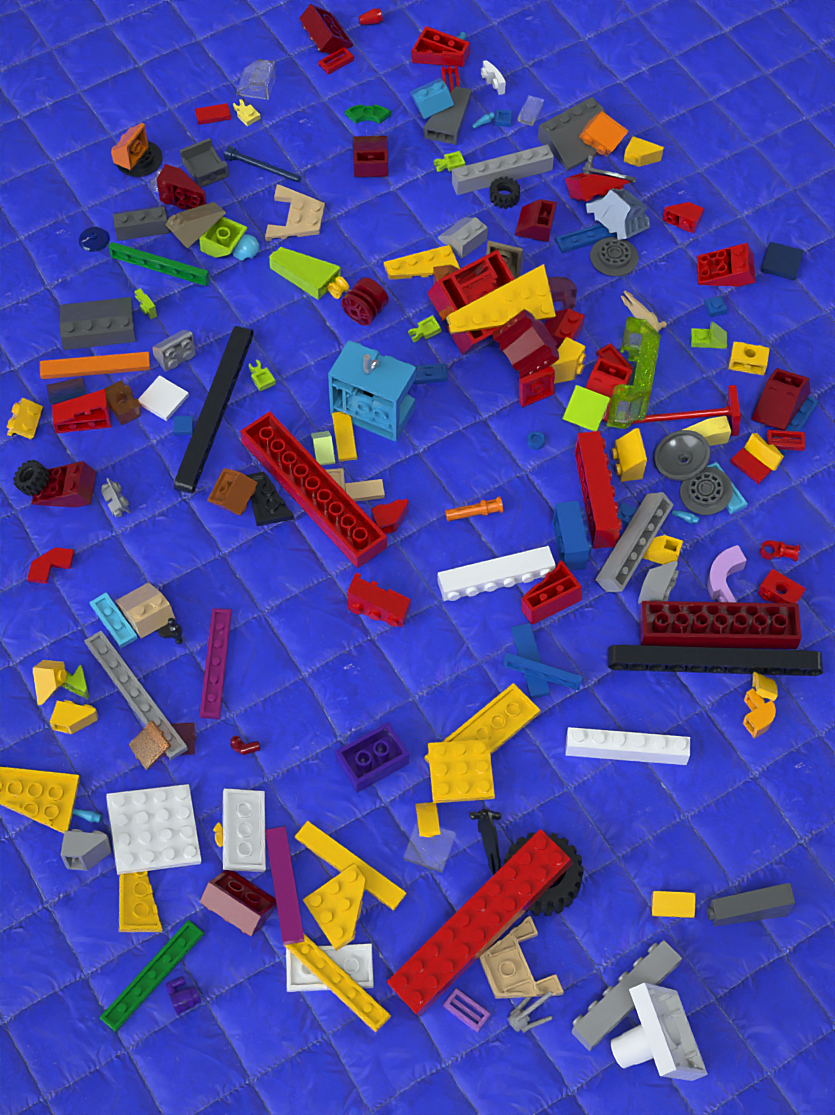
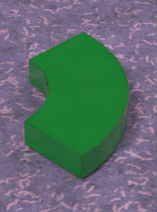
[344,104,391,124]

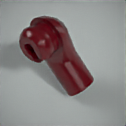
[230,736,260,755]

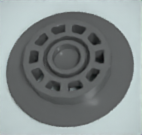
[590,237,639,276]
[680,467,733,515]

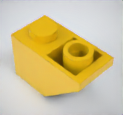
[643,535,683,565]
[50,700,98,734]

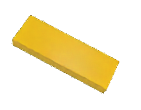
[332,412,357,462]

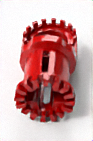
[760,540,801,562]

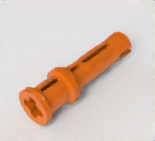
[445,496,503,522]

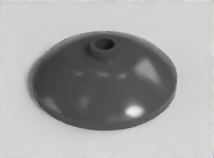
[655,430,711,481]

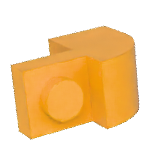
[743,688,776,739]

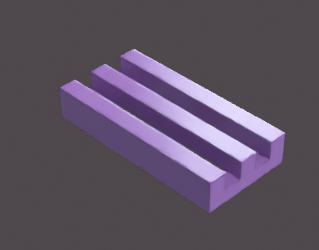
[443,988,491,1033]

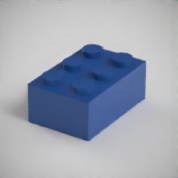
[552,501,591,571]

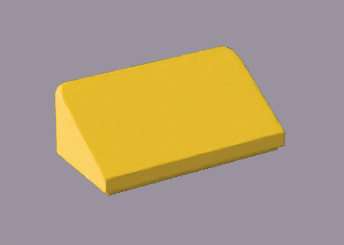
[651,891,695,918]

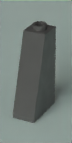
[424,86,472,145]
[707,883,795,927]

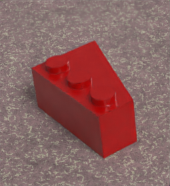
[411,26,470,67]
[52,389,111,434]
[521,560,582,625]
[347,572,411,628]

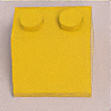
[549,337,586,384]
[611,428,647,482]

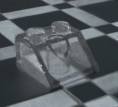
[236,59,276,100]

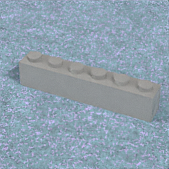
[452,144,554,195]
[595,492,673,592]
[571,940,682,1051]

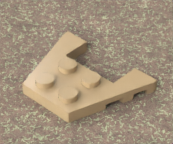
[265,184,325,241]
[479,916,564,999]

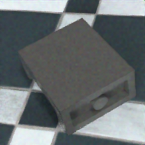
[180,138,229,188]

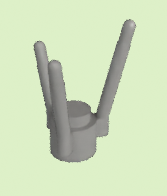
[507,991,553,1033]

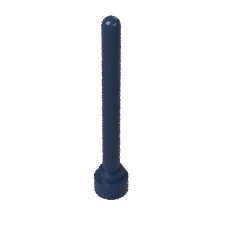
[224,146,301,182]

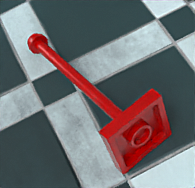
[519,366,555,407]
[623,385,741,436]

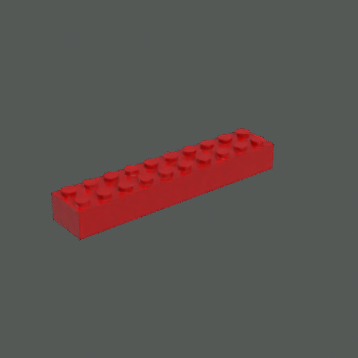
[240,411,387,569]
[387,829,573,1016]

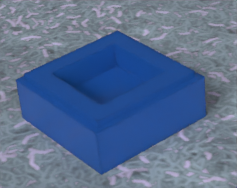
[494,109,513,127]
[174,416,193,435]

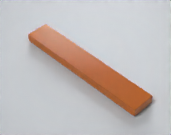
[40,352,150,379]

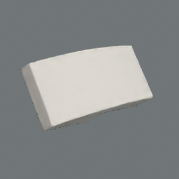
[481,61,506,95]

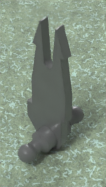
[582,154,636,183]

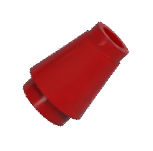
[359,8,383,25]

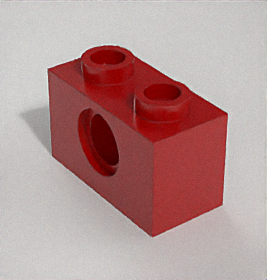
[757,568,806,604]

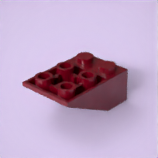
[353,136,388,177]
[156,164,207,210]
[752,368,811,431]
[31,461,96,508]

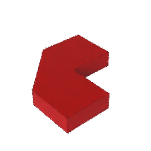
[27,547,75,584]

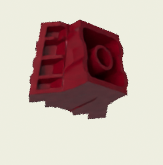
[493,309,559,378]

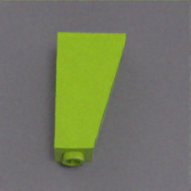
[269,247,341,300]

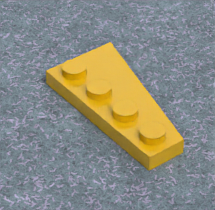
[384,245,460,280]
[119,871,163,932]

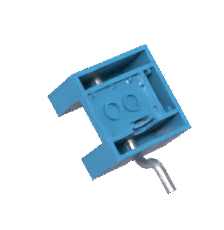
[328,340,416,442]

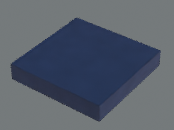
[761,242,804,280]
[46,377,86,404]

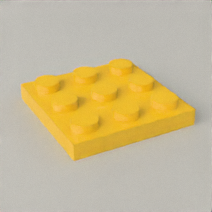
[428,739,495,803]

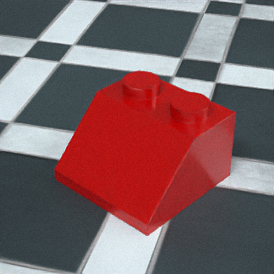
[544,309,585,349]

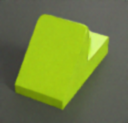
[691,322,727,349]
[61,665,90,700]

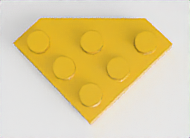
[303,863,367,952]

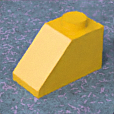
[623,136,664,167]
[33,660,67,705]

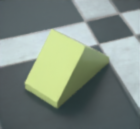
[311,431,335,466]

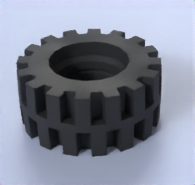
[489,176,520,209]
[13,460,50,496]

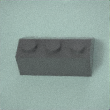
[113,204,169,241]

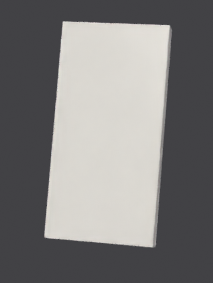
[223,788,266,872]
[286,944,373,992]

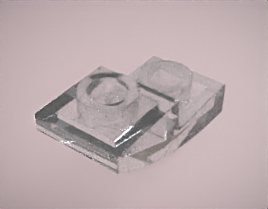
[517,95,544,126]

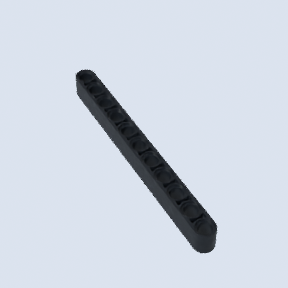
[174,326,253,494]
[608,645,823,676]

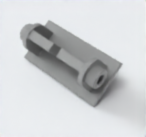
[101,478,131,518]

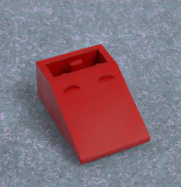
[565,173,629,201]
[697,243,755,287]
[585,357,633,423]

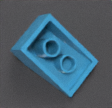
[410,78,454,119]

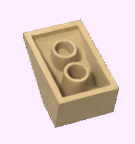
[115,582,175,638]

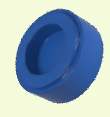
[527,431,545,450]

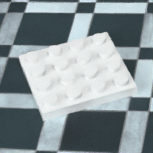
[106,784,201,875]

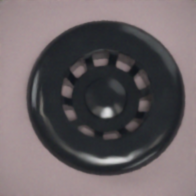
[116,141,162,177]

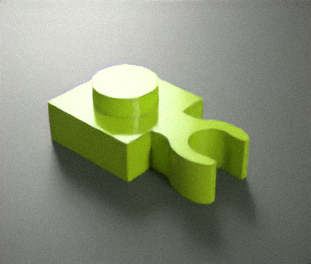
[434,151,465,172]
[134,288,157,319]
[408,315,442,342]
[249,360,276,392]

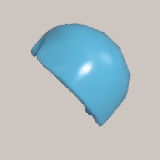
[232,234,260,261]

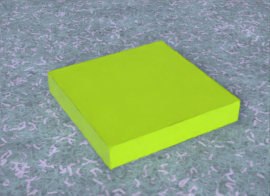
[562,385,610,431]

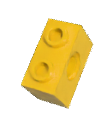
[728,342,770,376]

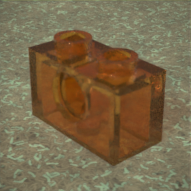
[102,380,142,426]

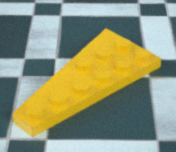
[447,264,556,334]
[0,767,80,834]

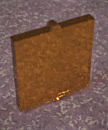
[128,721,171,770]

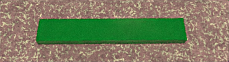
[109,242,210,286]
[99,920,205,1033]

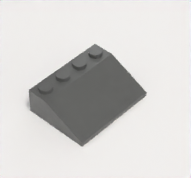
[538,97,621,171]
[60,297,136,350]

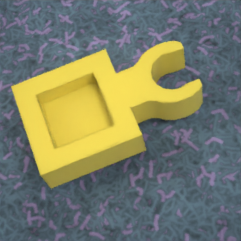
[233,99,261,127]

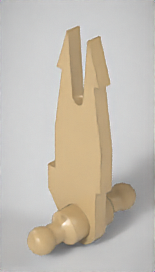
[620,291,667,334]

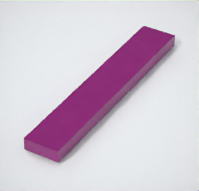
[200,608,232,719]
[265,826,305,945]

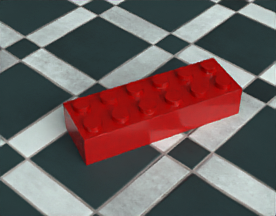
[574,431,622,549]

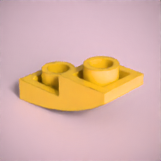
[744,433,784,471]
[752,672,778,701]
[415,802,440,837]

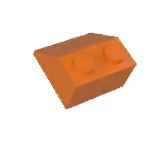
[579,111,628,156]
[111,123,149,170]

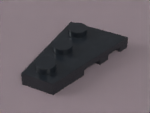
[246,472,294,526]

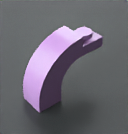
[707,545,747,602]

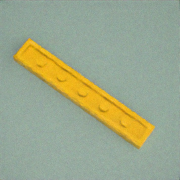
[295,821,407,911]
[283,933,391,1033]

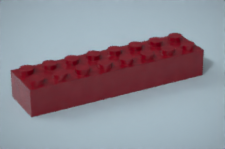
[639,601,802,649]

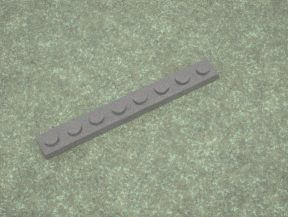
[84,631,188,761]

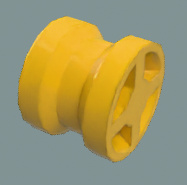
[327,276,350,299]

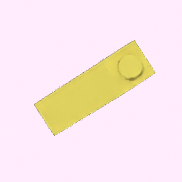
[683,416,731,446]

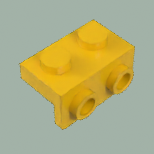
[7,398,43,440]

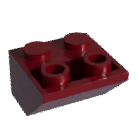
[515,199,557,242]

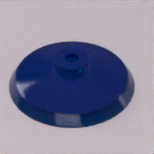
[79,227,110,252]

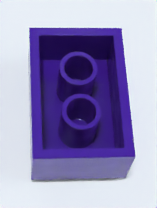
[336,722,409,793]

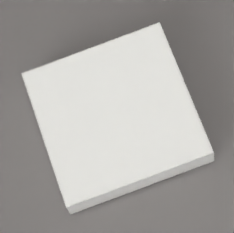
[137,375,189,421]

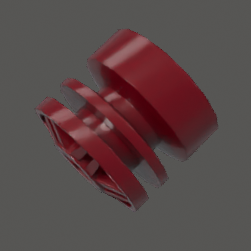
[341,277,389,326]

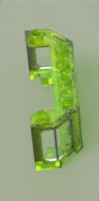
[607,316,661,429]

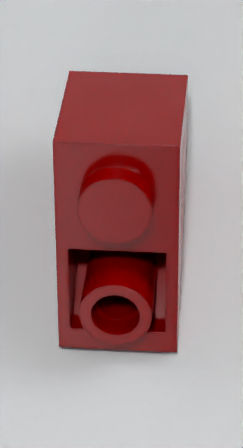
[662,202,704,233]
[371,499,409,535]

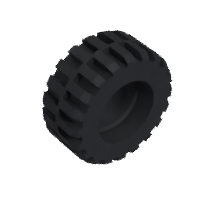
[503,831,584,917]

